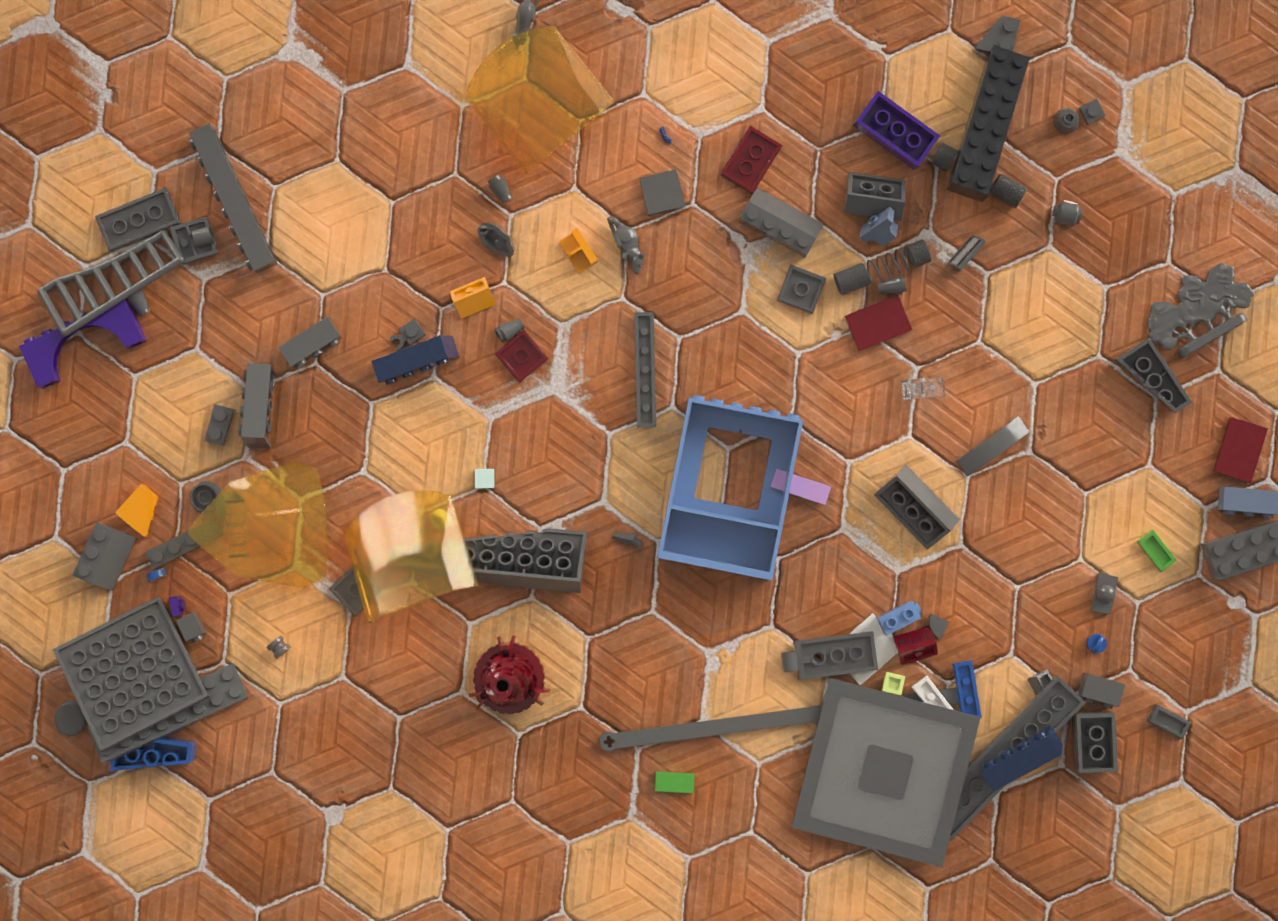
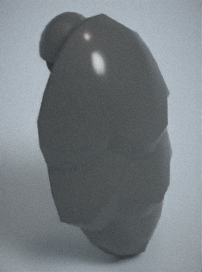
[477,223,515,257]

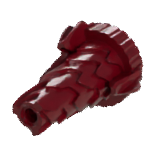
[469,635,550,714]

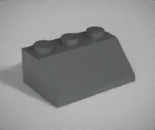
[844,172,906,221]
[72,522,137,590]

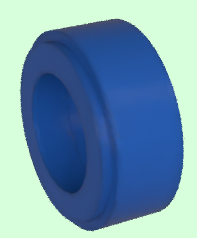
[147,568,167,582]

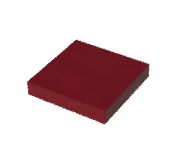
[495,329,549,383]

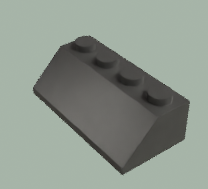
[739,188,824,258]
[874,464,960,550]

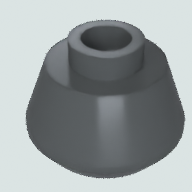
[1054,108,1080,134]

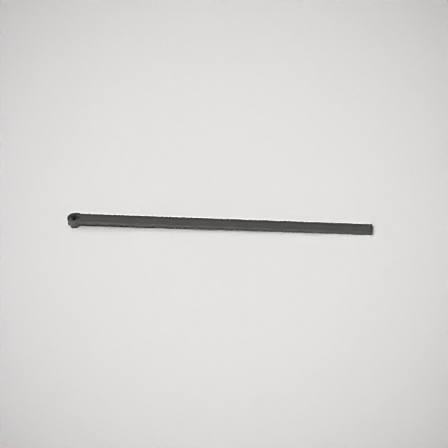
[600,687,959,751]

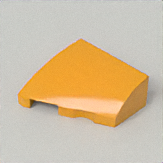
[115,484,159,537]

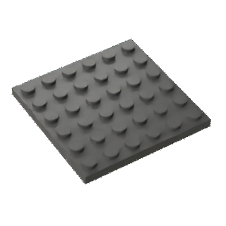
[53,596,209,752]

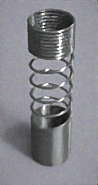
[932,143,1027,209]
[833,239,931,296]

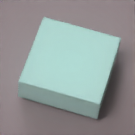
[475,469,495,488]

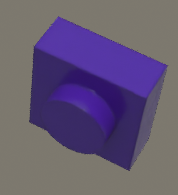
[169,596,186,616]

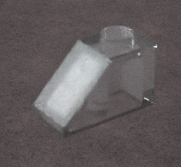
[901,378,945,400]

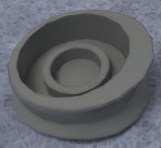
[189,481,222,514]
[55,700,87,736]

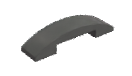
[956,416,1029,476]

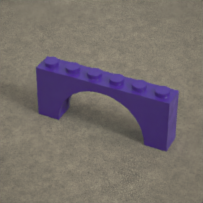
[19,299,147,389]

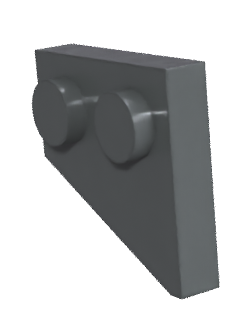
[975,16,1020,53]

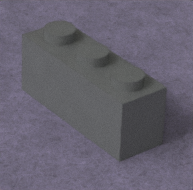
[279,317,342,369]

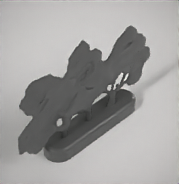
[1147,263,1254,359]

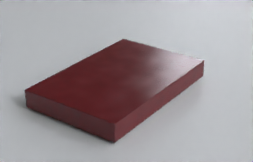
[720,126,783,195]
[844,295,913,352]
[1213,417,1268,483]

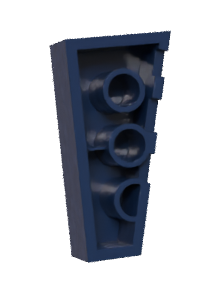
[981,725,1063,792]

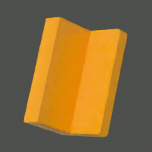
[450,277,496,318]

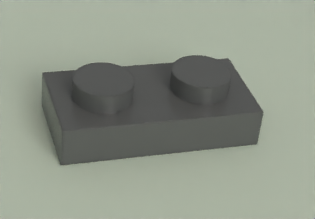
[204,404,234,446]

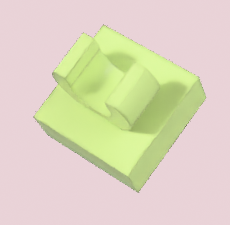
[882,672,905,695]

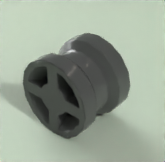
[266,635,291,659]

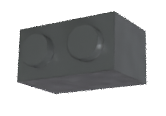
[1078,673,1125,709]

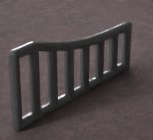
[38,230,184,337]

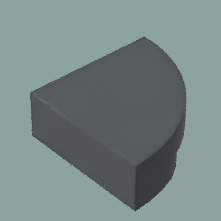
[929,614,948,639]

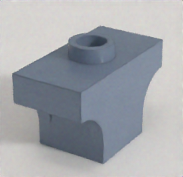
[859,207,898,247]

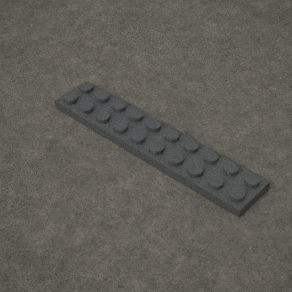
[950,675,1086,841]

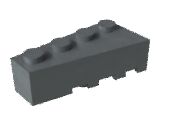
[1114,338,1192,413]
[238,363,274,449]

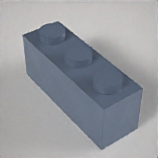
[1218,487,1278,518]

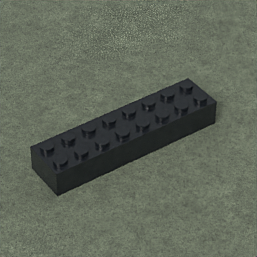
[946,45,1030,202]

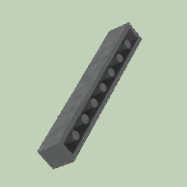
[189,123,278,273]

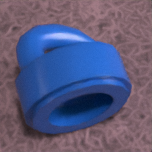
[1087,634,1107,653]

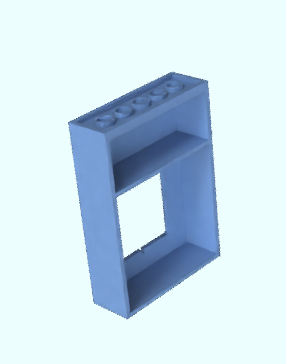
[657,395,803,580]

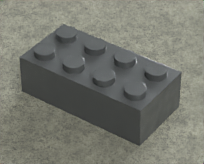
[1200,521,1278,581]

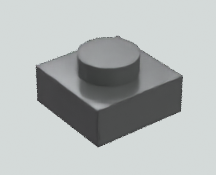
[1079,99,1106,125]

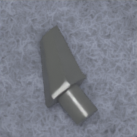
[611,532,643,549]

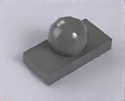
[1090,573,1118,615]

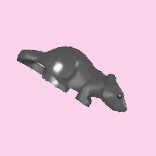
[512,0,539,52]
[607,216,644,274]

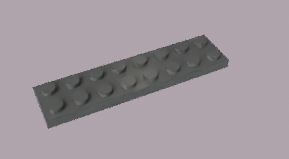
[88,663,249,764]

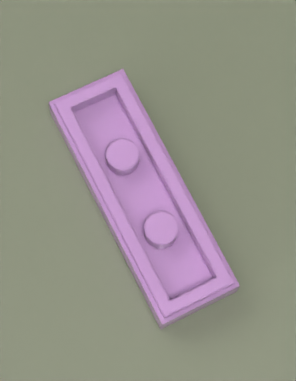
[770,469,831,505]

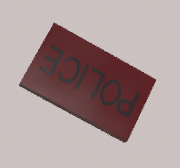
[893,626,938,665]

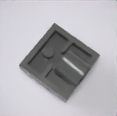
[170,216,219,265]

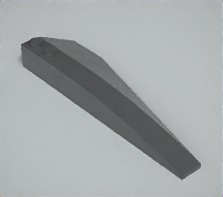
[388,528,587,593]

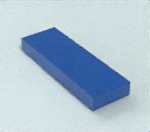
[952,660,982,718]

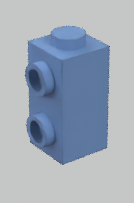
[876,601,922,635]

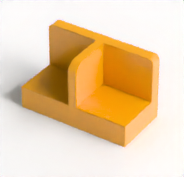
[559,228,598,274]

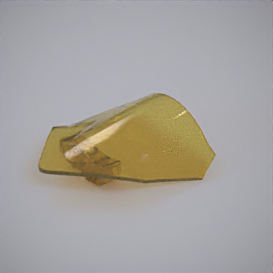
[188,461,327,588]

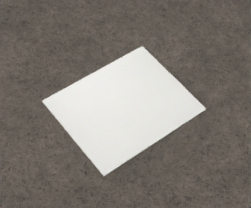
[849,613,898,685]

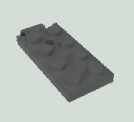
[781,631,878,680]

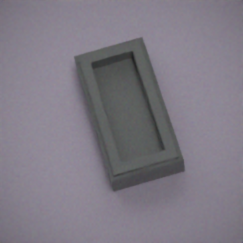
[1147,704,1191,739]

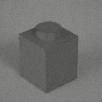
[176,612,207,643]

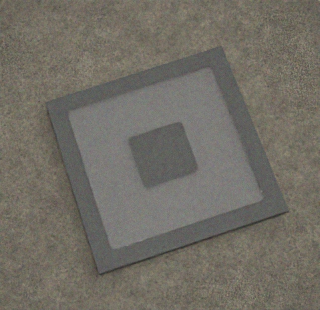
[792,678,981,867]

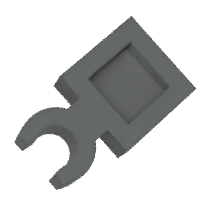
[390,318,426,350]

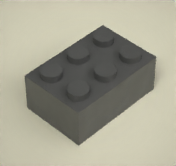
[1072,711,1118,773]

